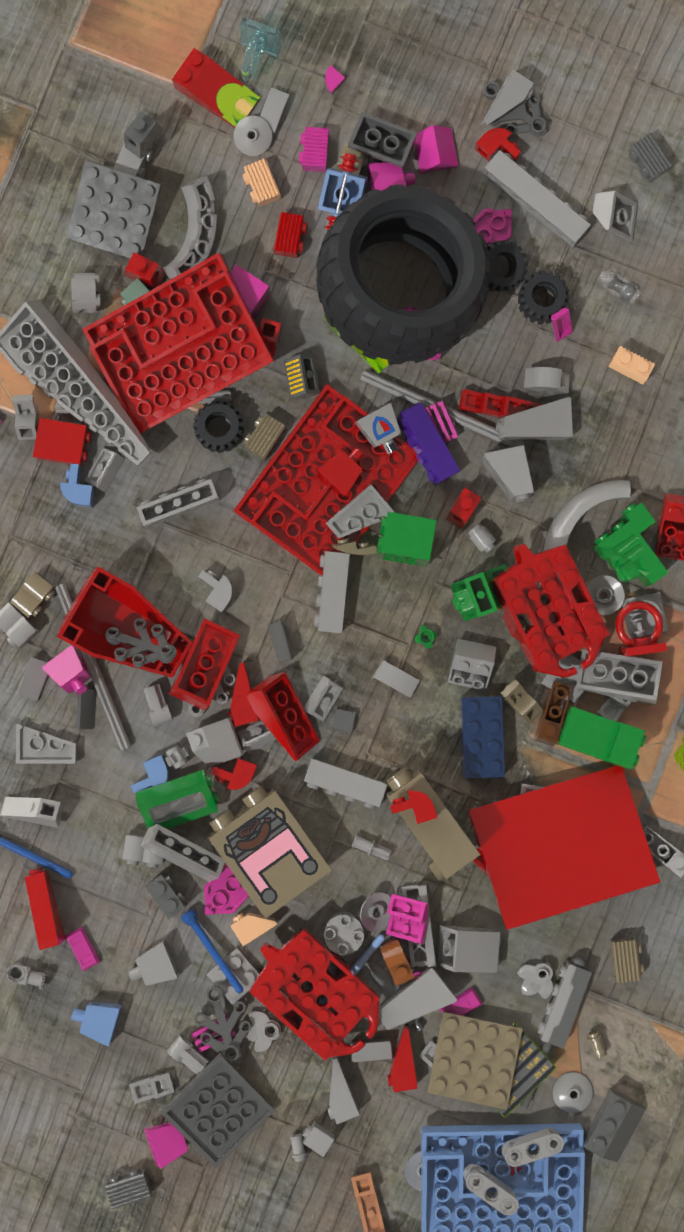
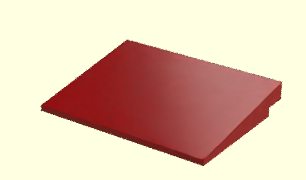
[82,253,274,434]
[233,384,418,575]
[468,766,661,930]

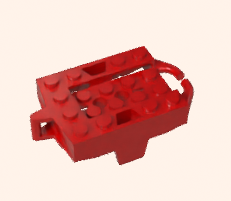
[490,544,610,677]
[249,928,380,1061]

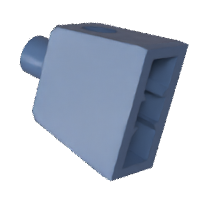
[71,1002,122,1047]

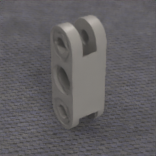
[502,1128,564,1167]
[463,1164,519,1215]

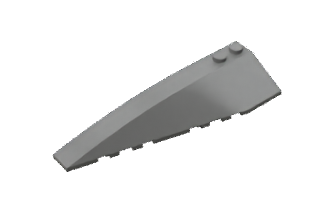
[0,300,151,465]

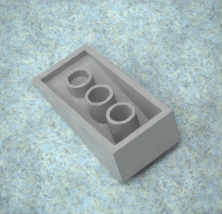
[576,649,663,706]

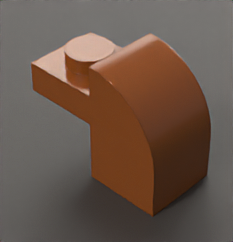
[380,937,415,986]

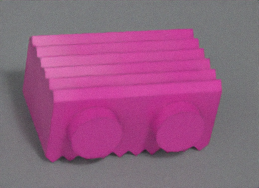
[299,127,329,172]

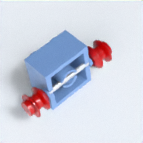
[318,153,368,231]

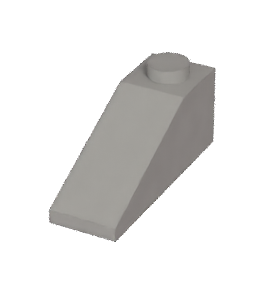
[481,70,534,127]
[327,1056,359,1124]

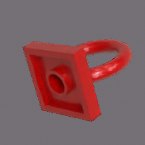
[615,601,667,657]

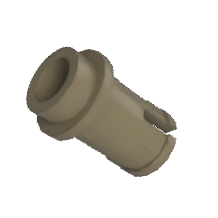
[587,1030,607,1058]

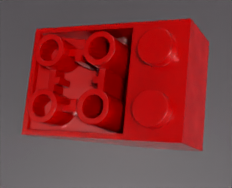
[654,493,684,561]

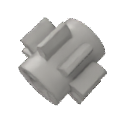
[164,745,190,769]

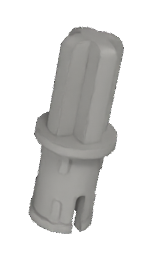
[351,835,392,861]

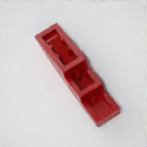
[458,389,543,418]

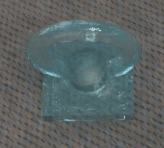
[240,17,280,81]

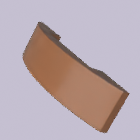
[351,1172,385,1232]

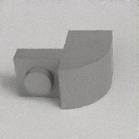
[524,367,570,394]
[12,394,39,440]
[198,570,233,613]

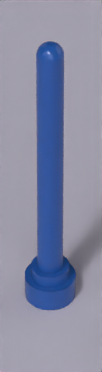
[0,836,73,878]
[180,908,244,994]

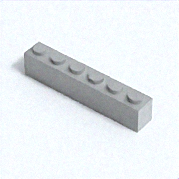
[483,150,590,248]

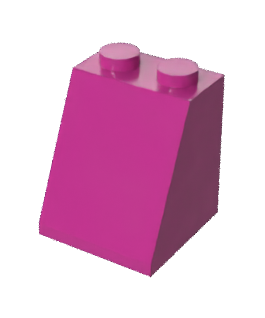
[232,265,271,320]

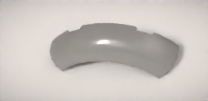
[163,176,217,279]
[543,480,631,551]

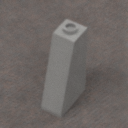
[496,397,573,440]
[379,967,457,1030]

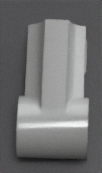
[143,684,173,727]
[167,1034,209,1075]

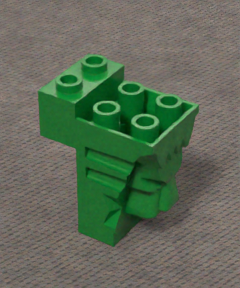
[592,502,669,587]
[451,563,509,621]
[557,706,646,770]

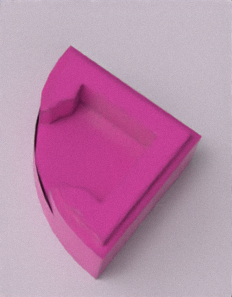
[325,65,345,94]

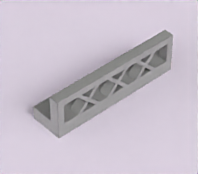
[402,883,436,967]

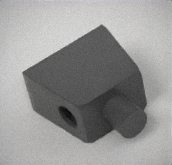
[124,112,163,159]

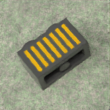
[283,354,320,399]

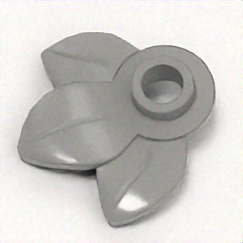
[517,963,554,999]
[244,1011,281,1052]

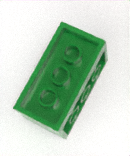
[377,512,437,567]

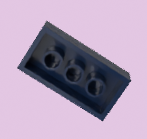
[460,697,505,778]

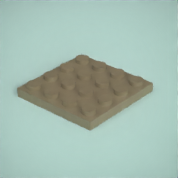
[427,1011,522,1110]

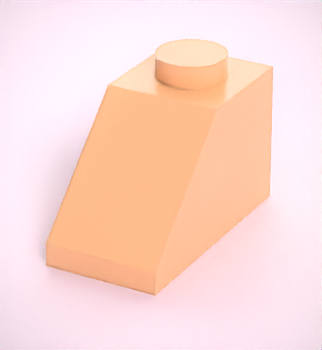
[230,912,278,946]

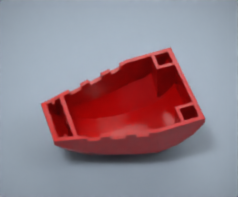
[57,566,193,678]

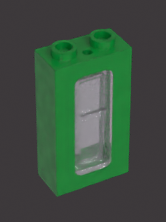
[135,769,220,829]

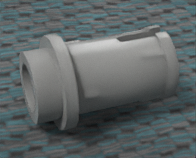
[290,1134,307,1162]

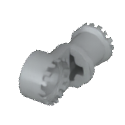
[7,963,48,990]

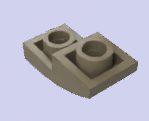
[332,538,377,555]

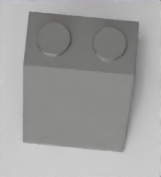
[481,445,534,503]
[436,925,501,973]

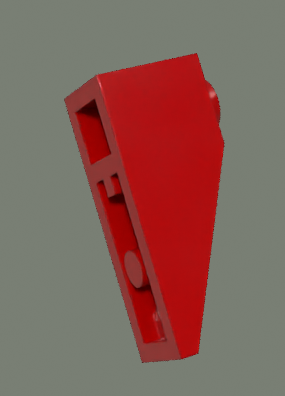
[228,663,259,727]
[387,1024,418,1092]

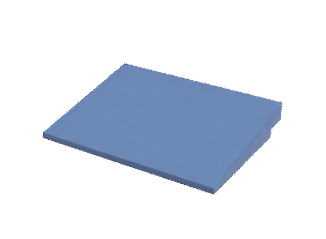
[421,1123,585,1232]

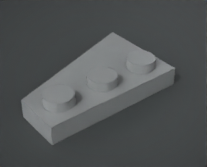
[325,484,395,538]
[16,724,77,764]

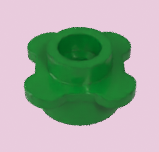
[414,626,438,649]

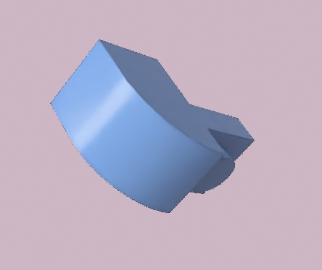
[60,464,95,508]
[131,755,170,793]

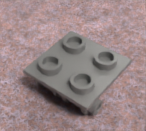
[622,592,668,639]

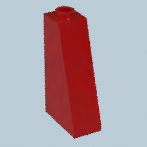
[25,868,66,950]

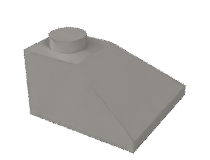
[593,191,638,242]
[186,717,244,767]

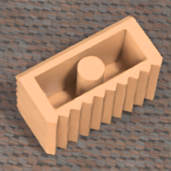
[242,158,281,208]
[608,346,655,385]

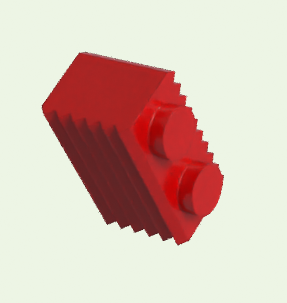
[273,212,307,258]

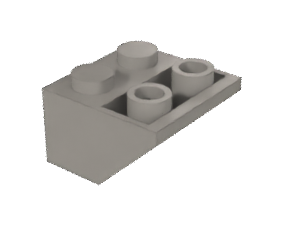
[447,638,496,691]

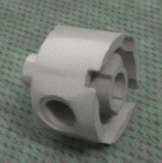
[71,273,100,313]
[324,912,364,956]

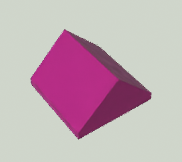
[415,125,458,174]

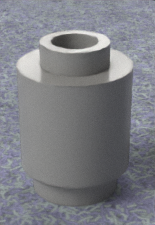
[468,523,496,553]

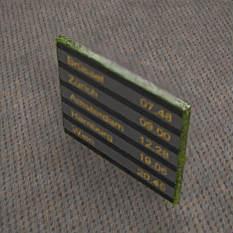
[496,1022,557,1118]

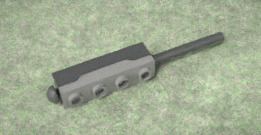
[521,956,592,1108]

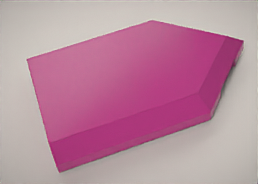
[473,209,512,245]
[204,863,249,915]

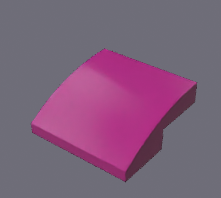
[386,894,428,944]

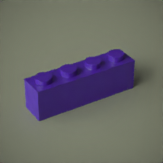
[397,402,460,486]

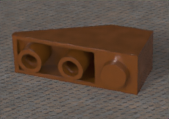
[534,681,573,746]

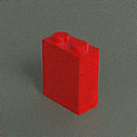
[33,418,91,467]

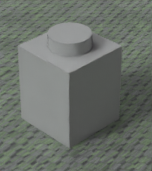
[302,1121,335,1157]

